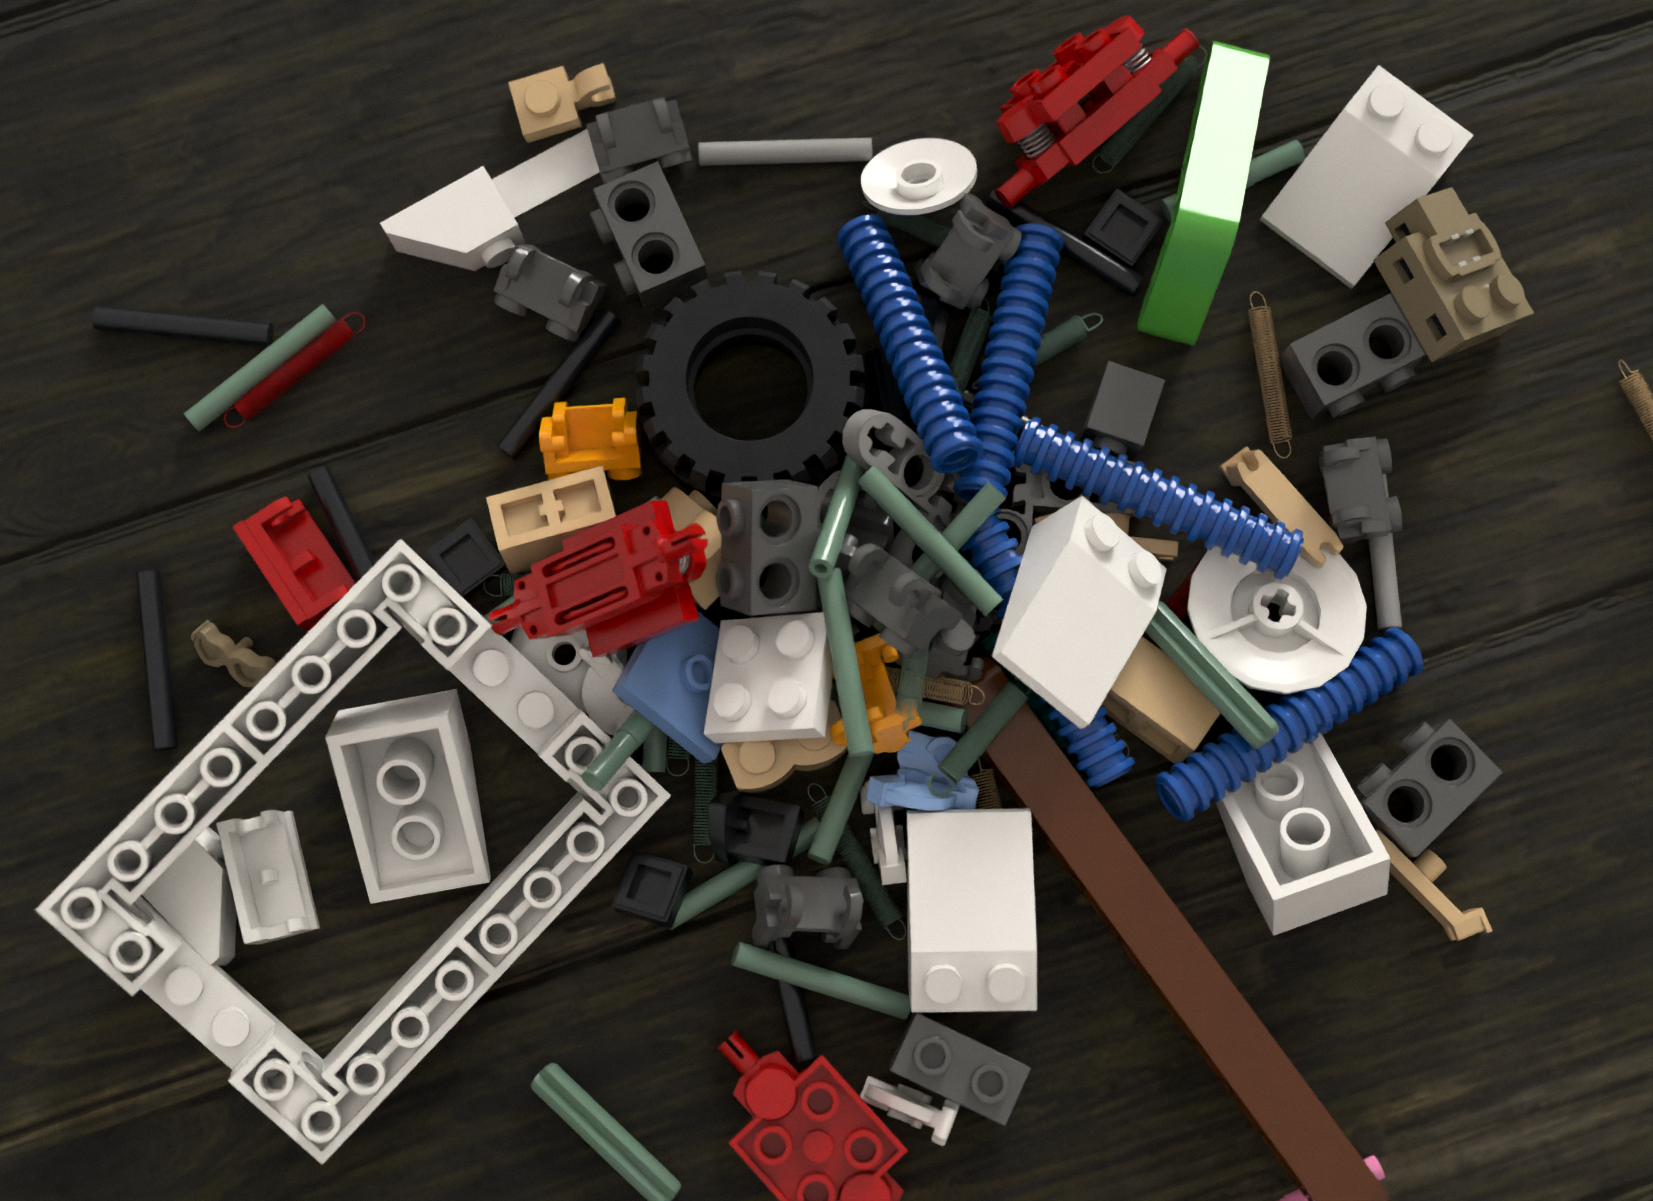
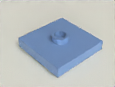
[611,611,724,764]

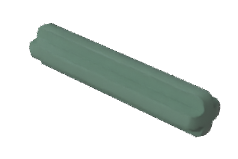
[1145,601,1279,749]
[531,1063,681,1201]

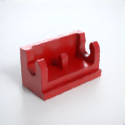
[233,496,356,632]

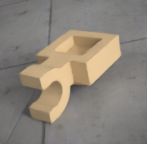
[508,63,617,143]

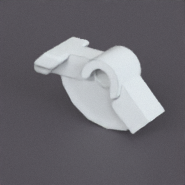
[578,642,635,736]
[860,781,907,885]
[860,1076,959,1146]

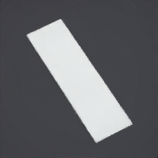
[492,105,632,218]

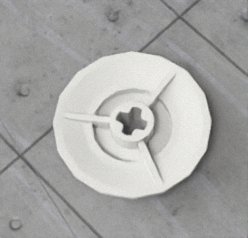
[1187,524,1367,695]

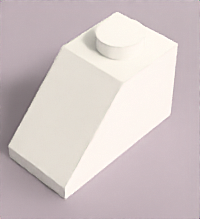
[380,166,525,271]
[142,827,237,966]

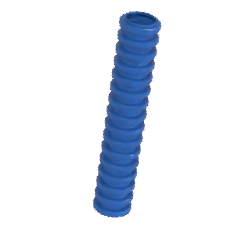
[837,214,983,474]
[953,223,1064,503]
[1013,416,1304,580]
[960,506,1135,789]
[1155,628,1423,822]

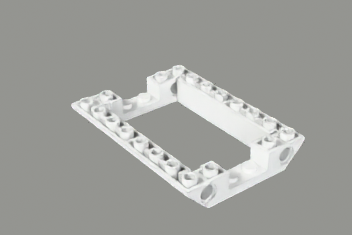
[36,539,671,1165]

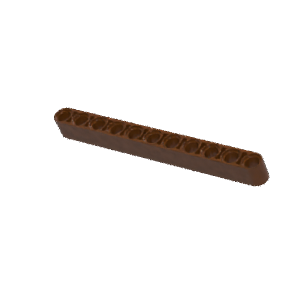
[939,654,1391,1201]

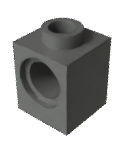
[1080,361,1165,459]

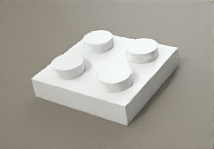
[703,612,834,743]

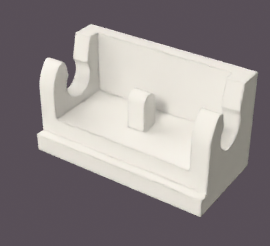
[216,810,320,944]

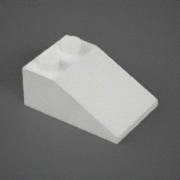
[1260,65,1473,289]
[992,496,1167,729]
[325,689,491,904]
[1199,733,1391,936]
[907,808,1037,1013]

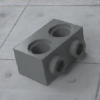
[590,161,708,310]
[1278,293,1427,420]
[716,479,818,616]
[1356,719,1503,858]
[888,1012,1031,1126]

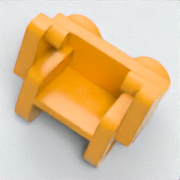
[539,397,642,480]
[829,633,922,754]

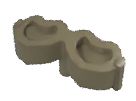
[191,620,277,688]

